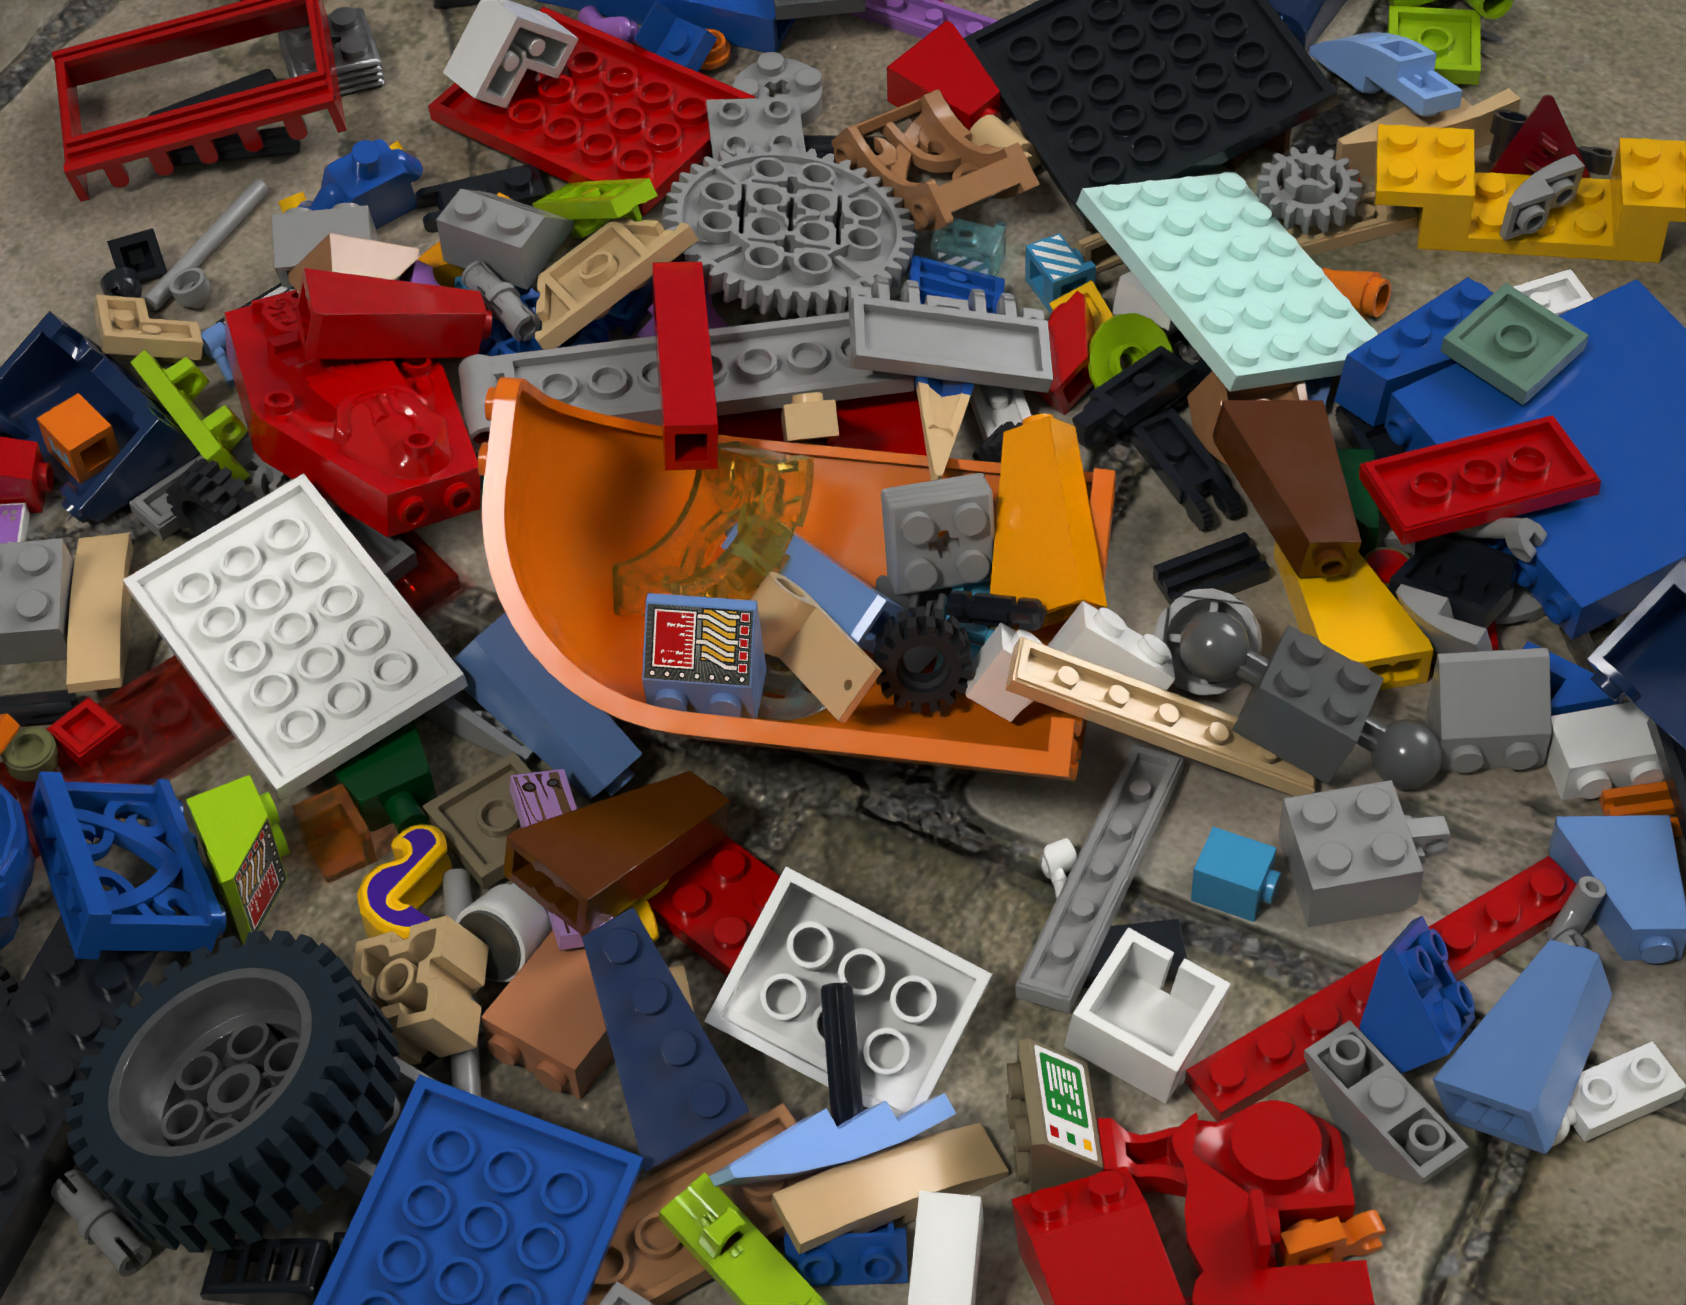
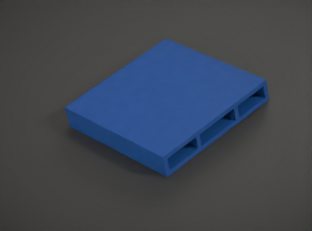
[1384,279,1686,640]

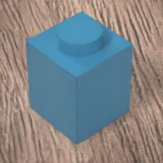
[1191,827,1282,922]

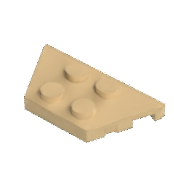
[535,218,699,350]

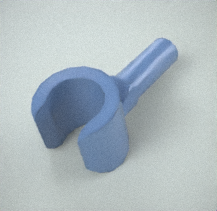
[201,322,235,387]

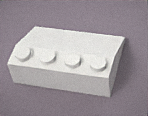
[704,867,992,1118]

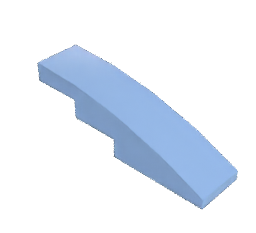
[709,1093,956,1187]

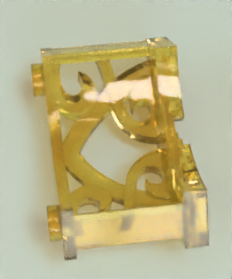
[612,441,814,617]

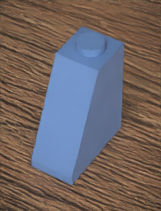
[1548,815,1686,964]

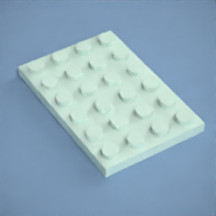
[1076,172,1378,392]

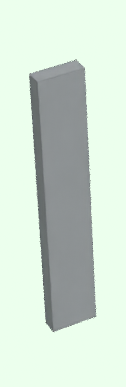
[1015,744,1184,1014]

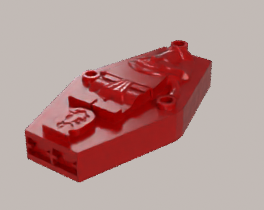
[224,290,480,538]

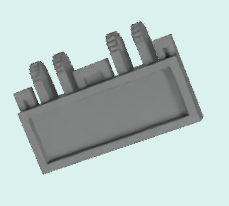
[848,276,1053,393]

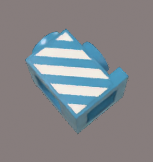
[1025,233,1096,314]

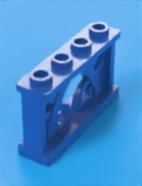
[27,772,226,959]

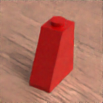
[886,20,1001,131]

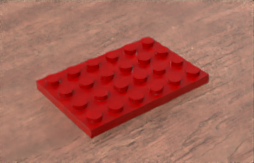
[428,6,756,216]

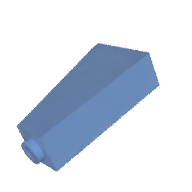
[721,503,913,653]
[453,612,643,801]
[1433,939,1612,1154]

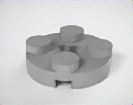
[732,52,823,128]

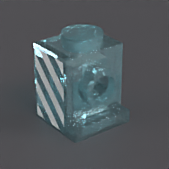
[930,217,1006,277]

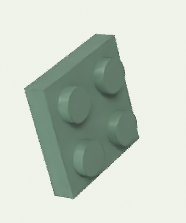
[1441,283,1589,405]

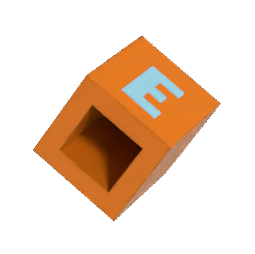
[36,393,120,484]

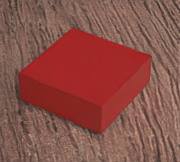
[46,697,126,769]

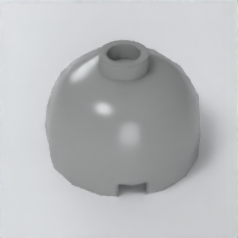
[1153,588,1263,695]

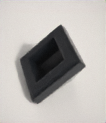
[107,228,167,282]

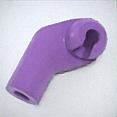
[578,6,639,44]

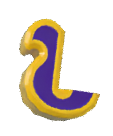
[357,824,452,940]

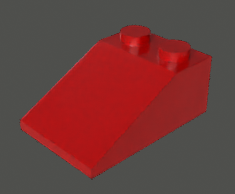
[1011,1166,1186,1305]

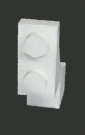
[966,601,1175,722]

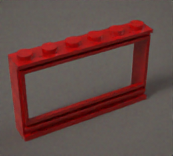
[52,0,347,202]

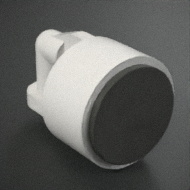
[456,883,553,982]

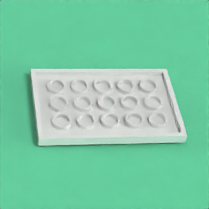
[123,474,468,801]

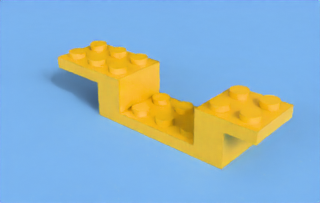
[1375,124,1686,263]

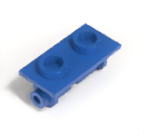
[784,1222,908,1287]

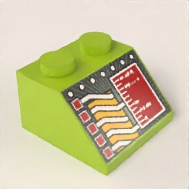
[186,774,290,945]

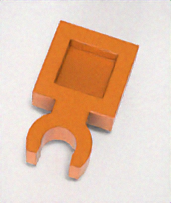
[1276,1210,1386,1267]

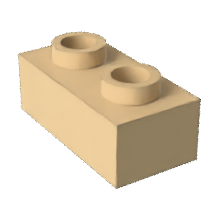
[781,392,839,447]

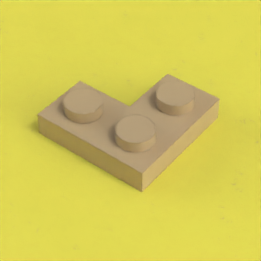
[94,295,203,363]

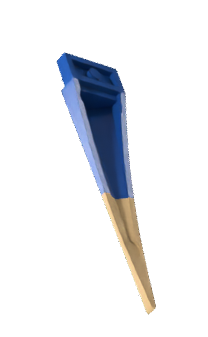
[906,255,1005,481]

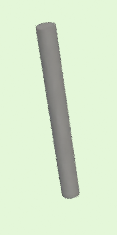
[143,179,269,312]

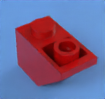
[1029,291,1095,416]

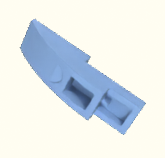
[1309,32,1463,117]

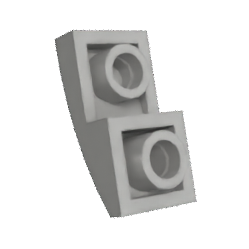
[1499,154,1585,241]

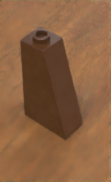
[1212,400,1362,578]
[503,771,731,937]

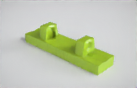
[532,178,658,238]
[130,349,250,481]
[659,1172,828,1305]

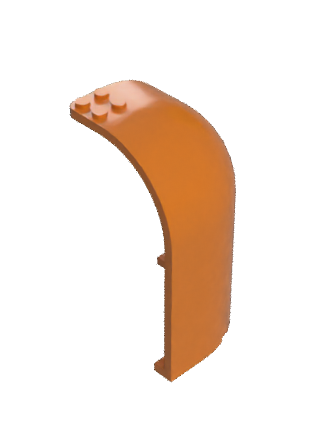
[478,377,1117,781]

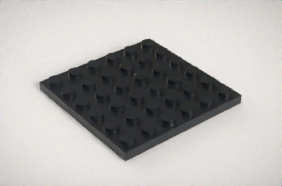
[964,0,1339,231]

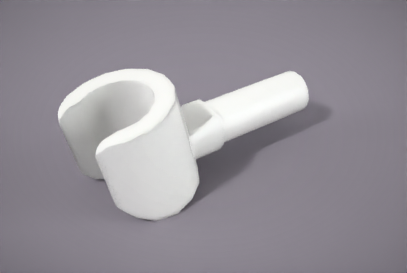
[1041,838,1077,898]

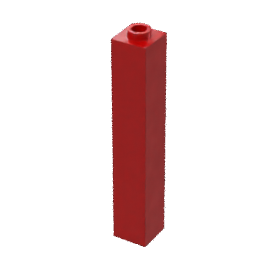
[652,262,718,471]

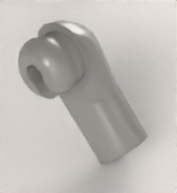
[1547,876,1606,948]

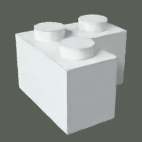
[443,0,579,108]

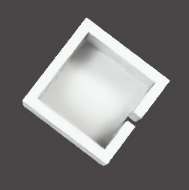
[1064,928,1231,1104]

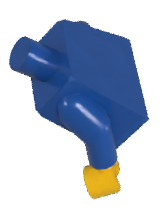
[278,139,423,229]

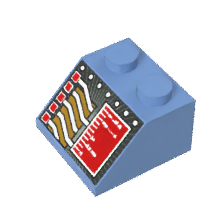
[642,593,767,719]

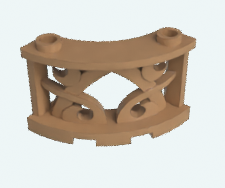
[832,89,1040,232]

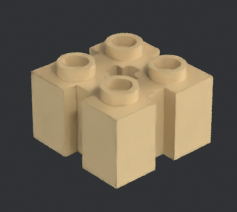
[352,915,489,1065]

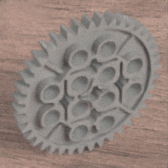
[662,144,916,318]

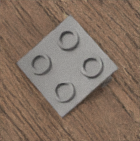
[706,97,806,161]

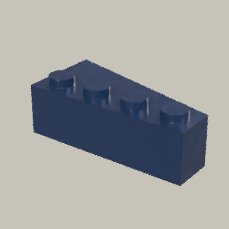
[582,907,755,1176]

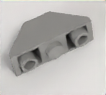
[1304,1020,1469,1184]

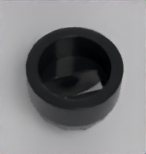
[100,267,142,298]

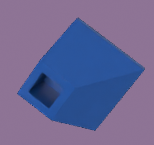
[1359,915,1476,1074]

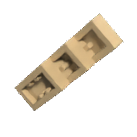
[1335,88,1521,177]
[66,532,134,693]
[771,1123,1009,1255]

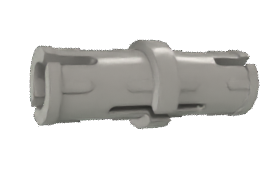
[461,260,541,342]
[51,1169,152,1276]

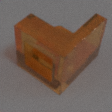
[292,784,377,883]

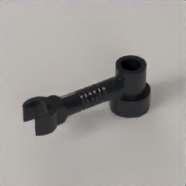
[1488,110,1613,175]

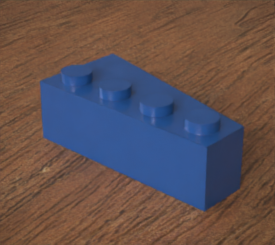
[1334,277,1494,427]

